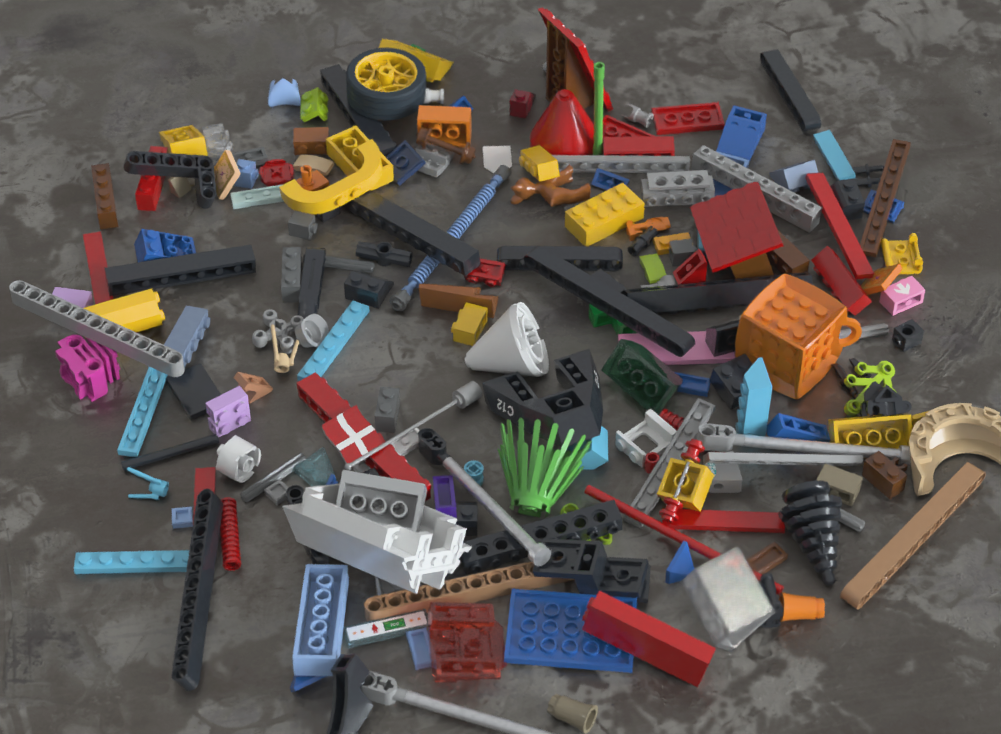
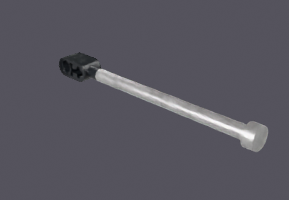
[418,428,551,566]

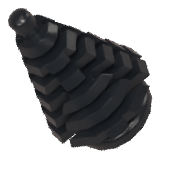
[778,481,842,586]

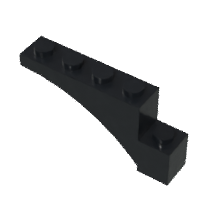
[326,654,374,734]

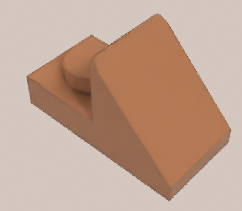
[234,372,273,403]

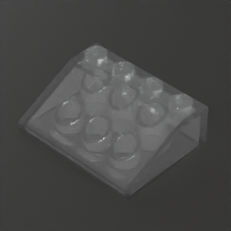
[681,547,775,651]

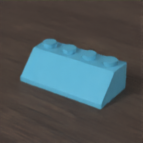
[735,357,772,436]

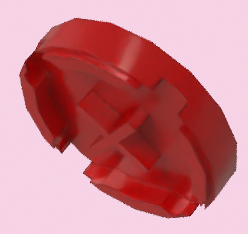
[259,159,295,187]

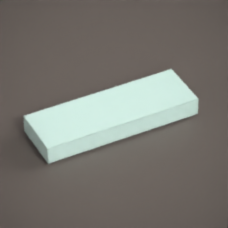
[230,185,283,209]

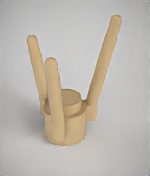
[271,324,299,373]

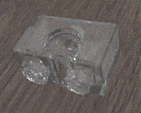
[202,123,234,157]

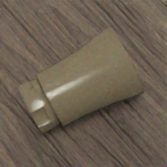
[547,694,598,734]

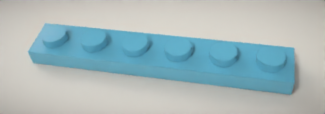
[297,300,369,381]
[117,367,168,457]
[74,550,189,574]

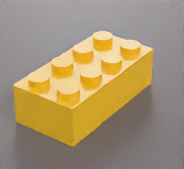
[326,126,394,191]
[565,183,645,246]

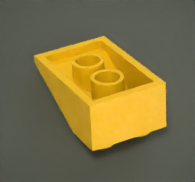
[159,125,208,156]

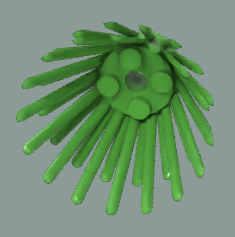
[497,418,591,517]

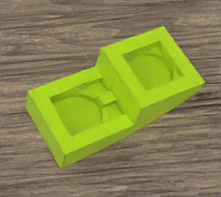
[639,254,666,284]

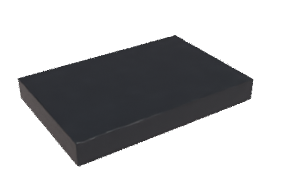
[166,363,221,420]

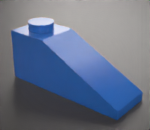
[766,413,830,442]

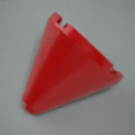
[530,89,594,155]

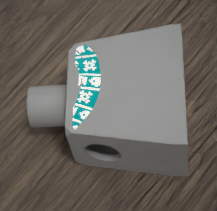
[703,451,743,493]

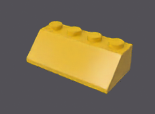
[379,39,453,82]
[828,413,912,449]

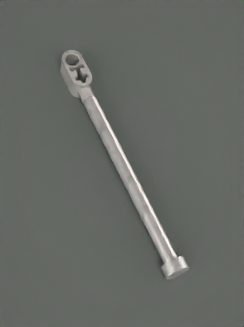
[696,423,910,466]
[360,671,555,734]

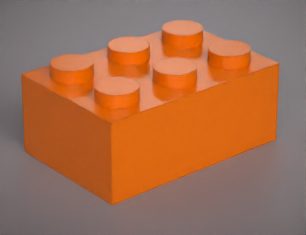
[417,105,472,147]

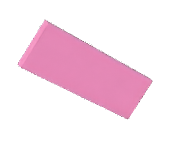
[618,331,735,367]

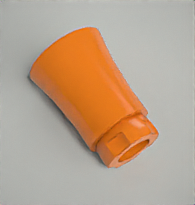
[778,592,825,622]

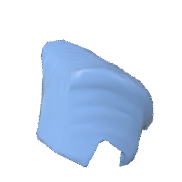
[268,78,301,107]

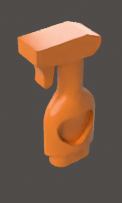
[626,217,671,241]

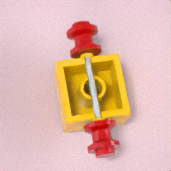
[657,439,714,523]

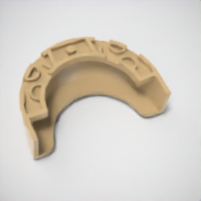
[909,403,1001,496]

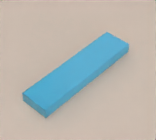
[813,130,856,181]

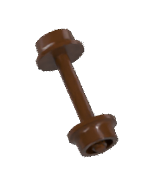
[416,127,476,165]

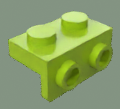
[300,87,329,122]

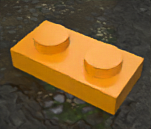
[653,232,693,255]

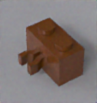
[862,451,908,499]

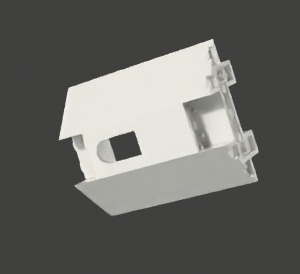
[282,484,472,594]

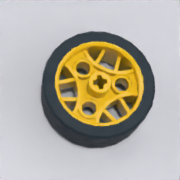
[346,48,426,121]

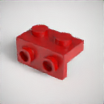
[464,258,505,287]

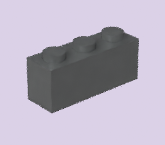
[281,247,302,303]

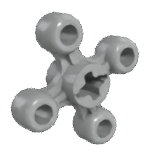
[252,309,304,354]

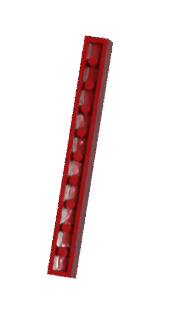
[297,372,431,502]

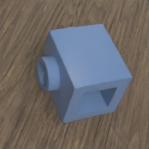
[235,159,259,189]

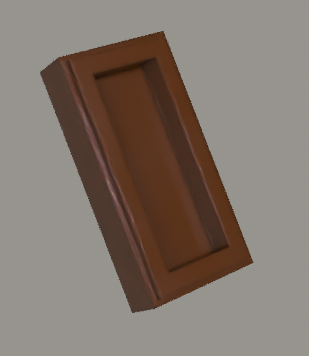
[743,542,788,575]

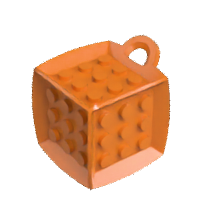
[735,273,862,400]

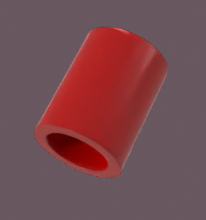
[645,452,660,474]

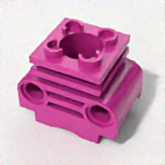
[55,334,120,402]

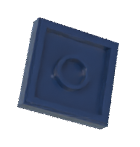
[386,140,426,186]

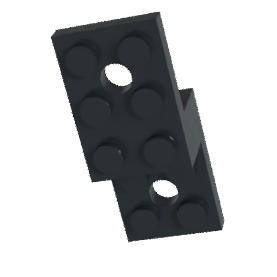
[533,539,649,598]

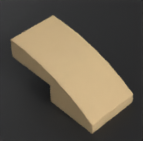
[293,155,335,176]

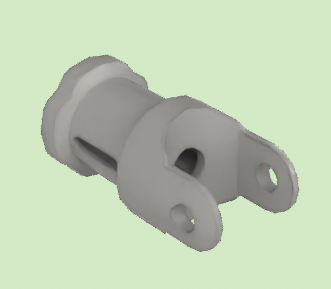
[621,104,654,128]

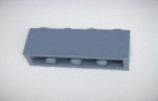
[164,306,210,368]

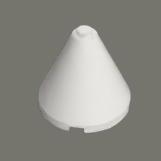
[465,302,549,377]

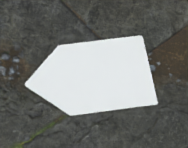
[483,146,512,173]

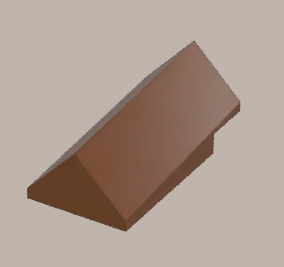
[419,283,499,318]

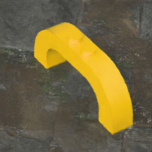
[279,139,383,215]

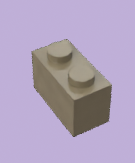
[816,463,863,506]

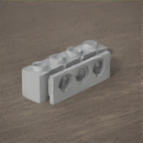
[640,170,715,207]

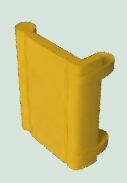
[881,233,923,274]

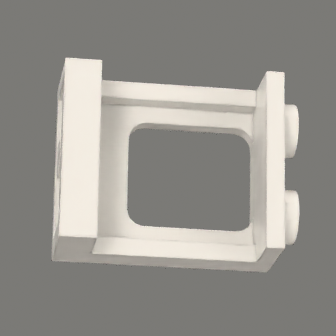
[615,409,677,468]

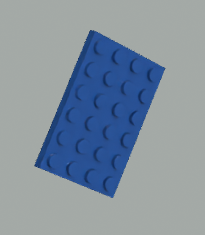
[504,589,637,673]

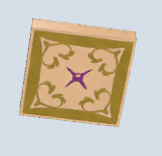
[214,150,241,200]

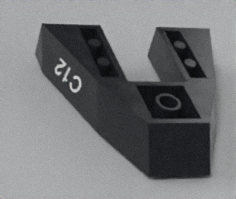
[482,349,603,447]

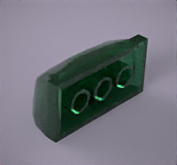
[601,339,683,415]

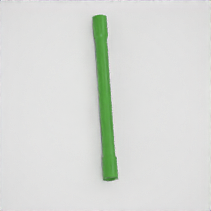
[593,62,605,156]

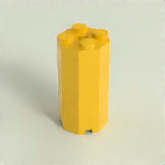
[83,289,165,338]

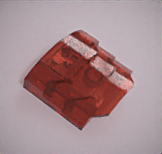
[428,602,507,683]

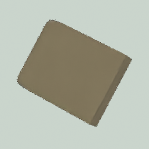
[169,177,192,198]

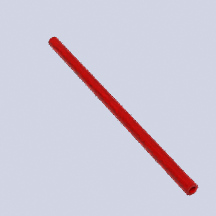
[584,485,784,595]

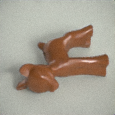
[510,165,591,207]

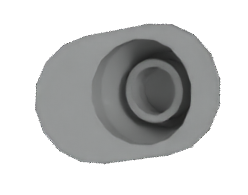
[295,314,329,348]

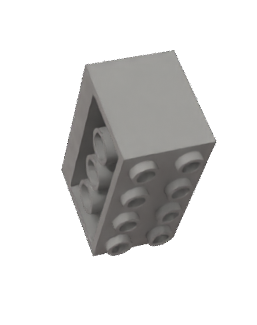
[336,470,427,533]

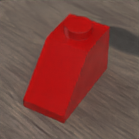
[672,249,707,284]

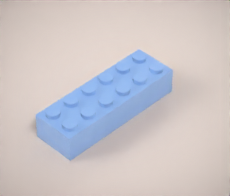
[292,564,349,676]

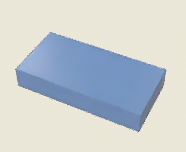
[406,628,436,670]

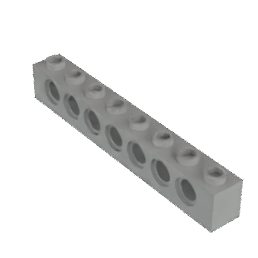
[691,145,822,233]

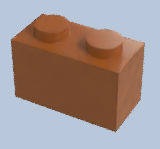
[293,127,329,155]

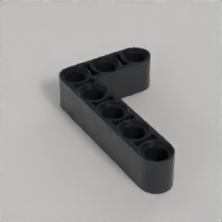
[123,151,216,209]

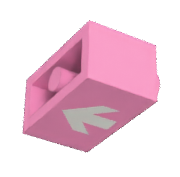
[879,276,925,316]

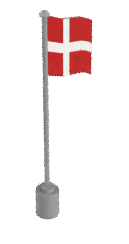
[322,381,482,471]

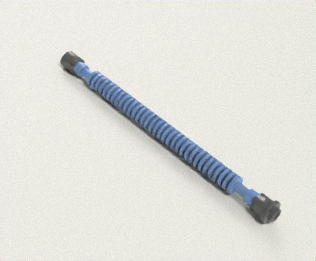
[389,165,511,311]

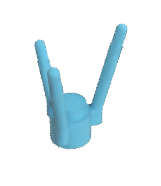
[127,467,169,500]

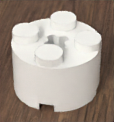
[216,435,261,483]

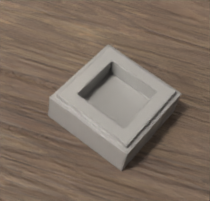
[264,479,289,505]

